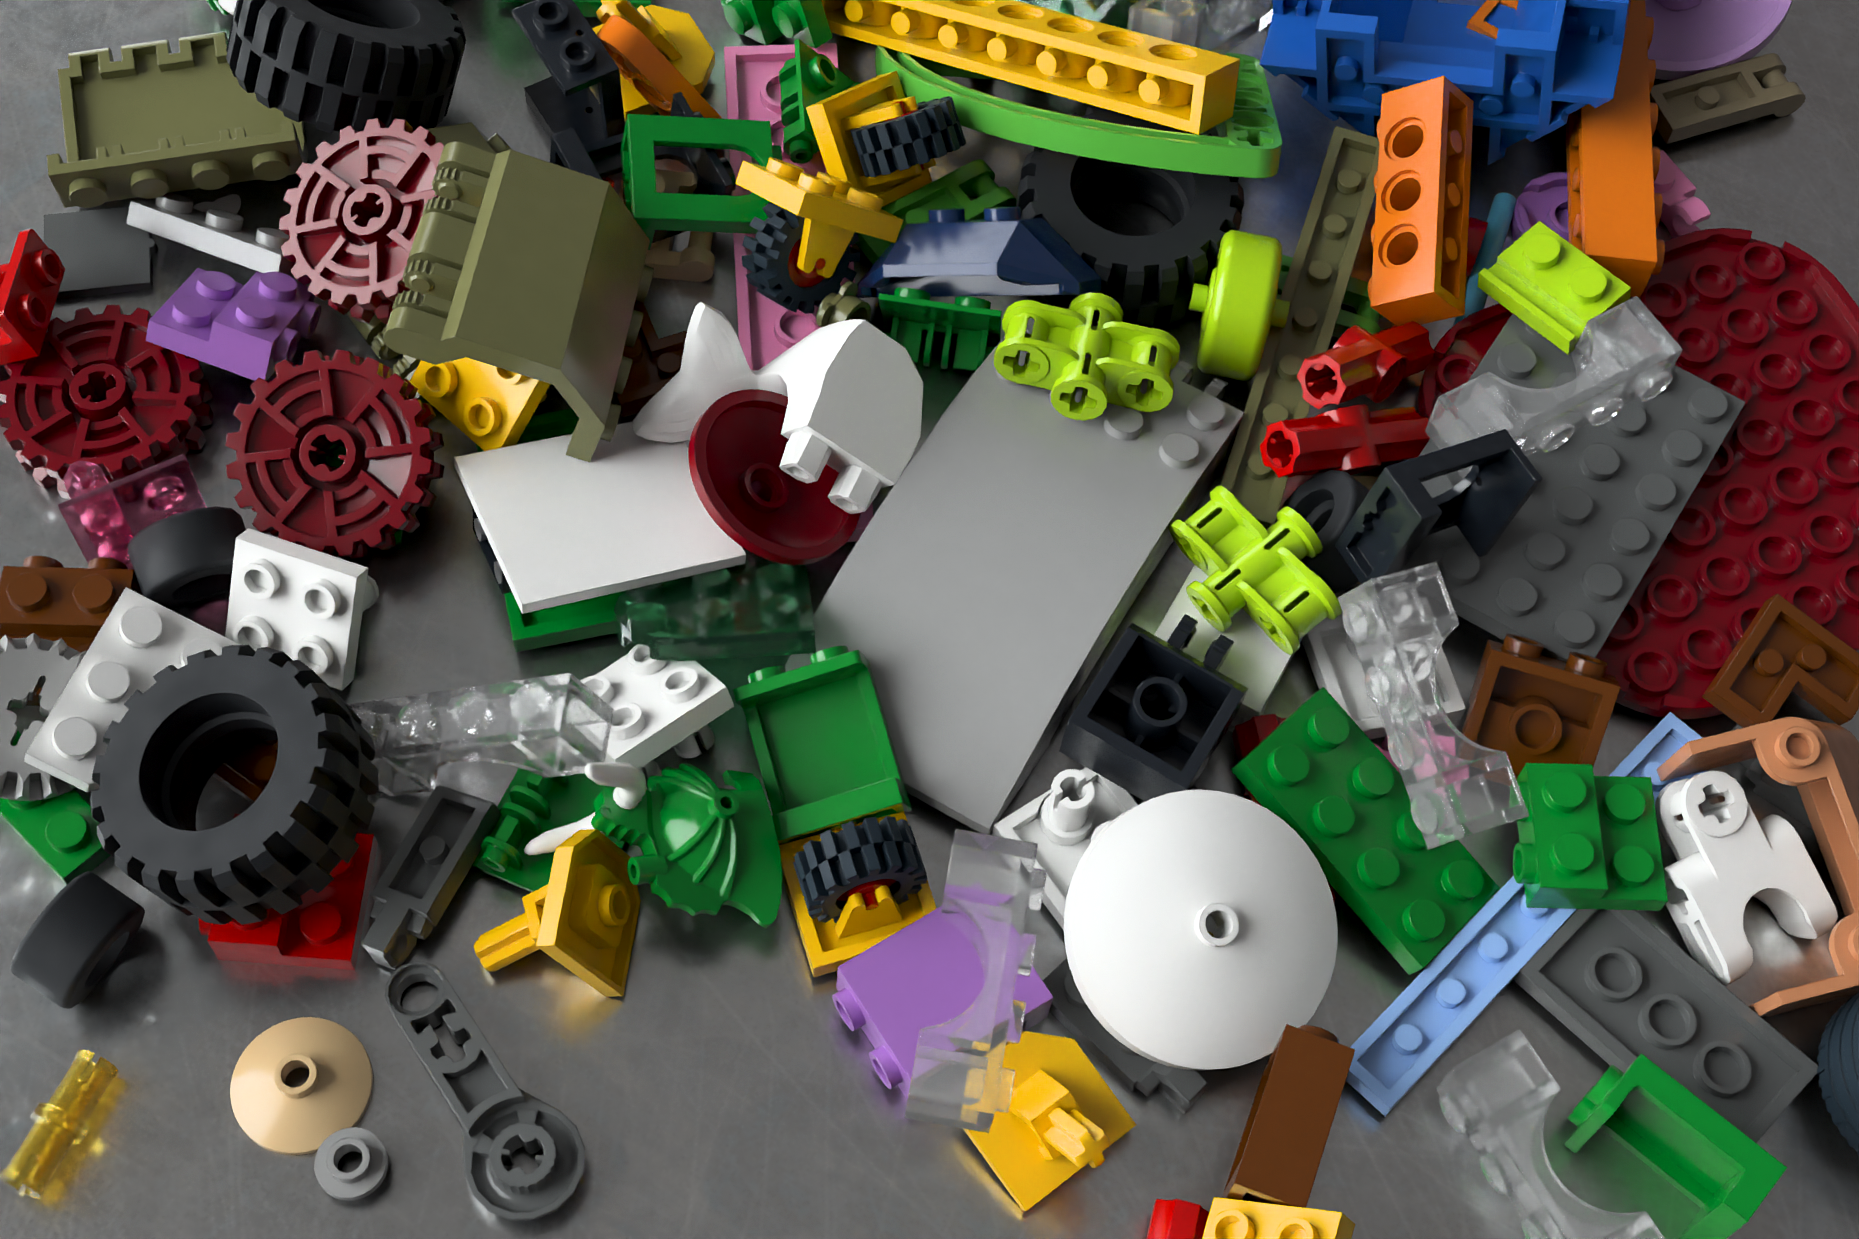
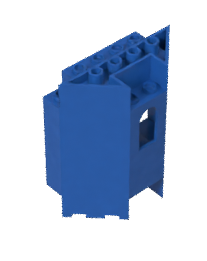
[1259,0,1631,165]

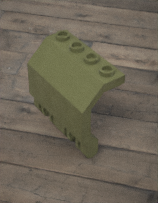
[383,142,654,462]

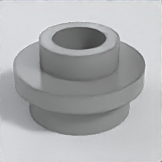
[314,1127,388,1201]

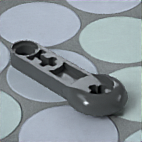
[385,961,585,1221]

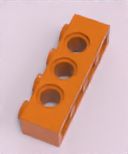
[1368,76,1474,326]

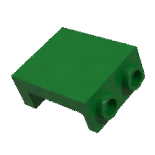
[732,646,912,845]
[1564,1053,1787,1239]

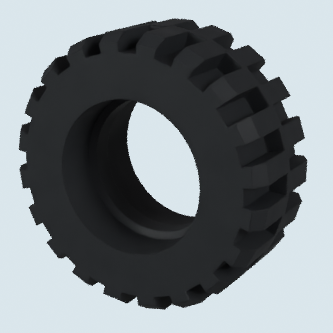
[226,0,466,133]
[1016,106,1244,328]
[90,645,379,925]

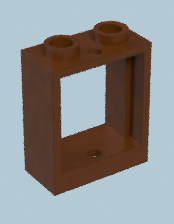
[1222,1024,1355,1208]

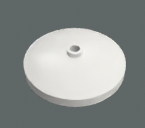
[1064,789,1338,1071]

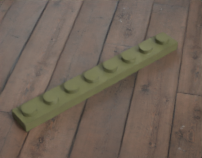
[1220,126,1379,530]

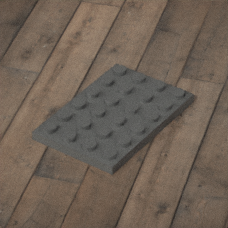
[1396,313,1746,662]

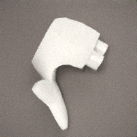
[632,301,923,514]

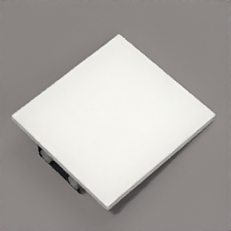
[454,422,746,614]

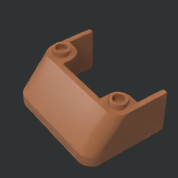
[1656,717,1859,1018]

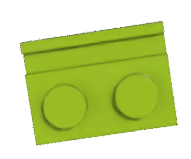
[1477,221,1631,355]

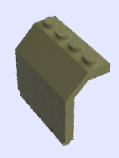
[46,32,309,208]

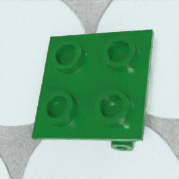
[779,38,860,164]
[878,287,1002,373]
[471,745,626,892]

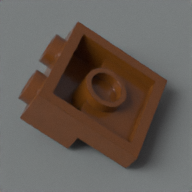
[0,556,143,706]
[1453,633,1620,788]

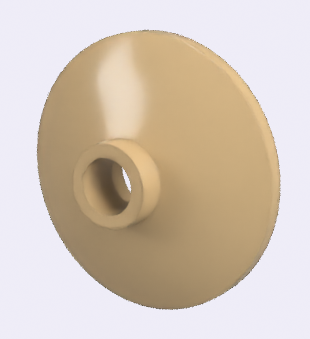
[230,1017,374,1155]

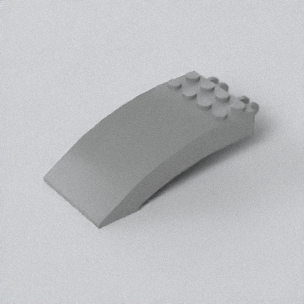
[785,318,1245,837]

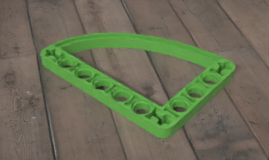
[875,45,1283,178]

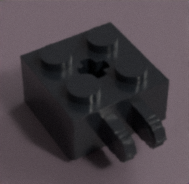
[1059,614,1249,801]

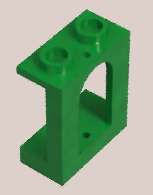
[621,114,782,250]

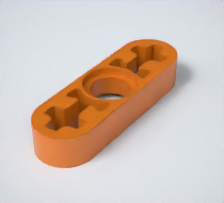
[596,15,722,119]

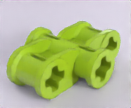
[994,292,1180,421]
[1169,486,1343,655]

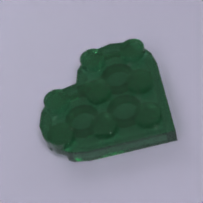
[614,547,816,661]

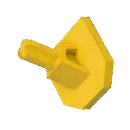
[592,0,715,122]
[474,829,641,997]
[960,1031,1136,1211]

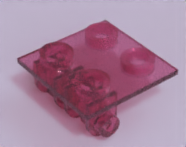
[58,454,206,565]

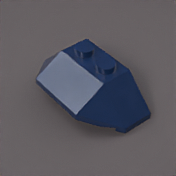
[856,207,1101,298]

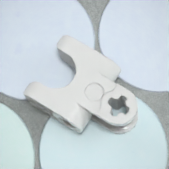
[1655,770,1838,986]

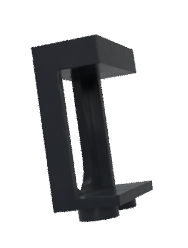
[512,0,625,146]
[550,92,736,243]
[1334,429,1542,596]

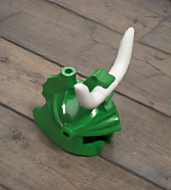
[524,762,782,928]

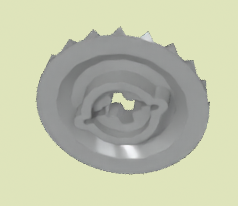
[0,633,87,801]

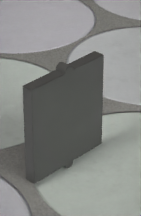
[44,206,158,300]

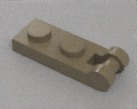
[1650,53,1806,144]

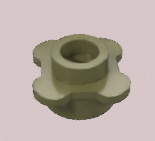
[816,281,871,327]

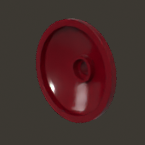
[688,389,861,565]

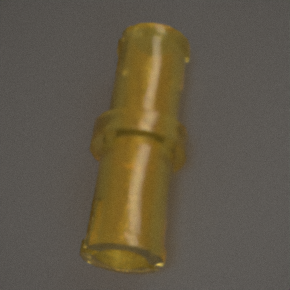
[0,1050,119,1199]

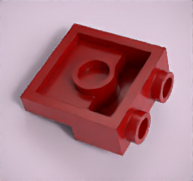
[199,813,378,970]

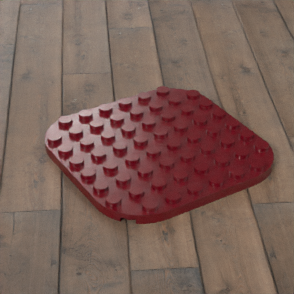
[1418,228,1859,719]

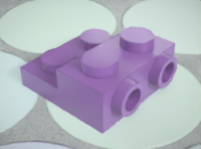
[146,268,321,381]

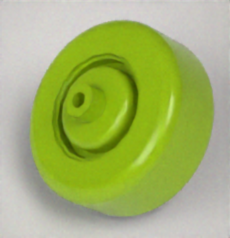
[1189,230,1290,381]

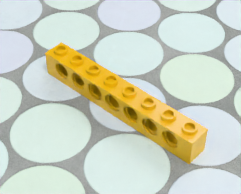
[821,0,1240,135]

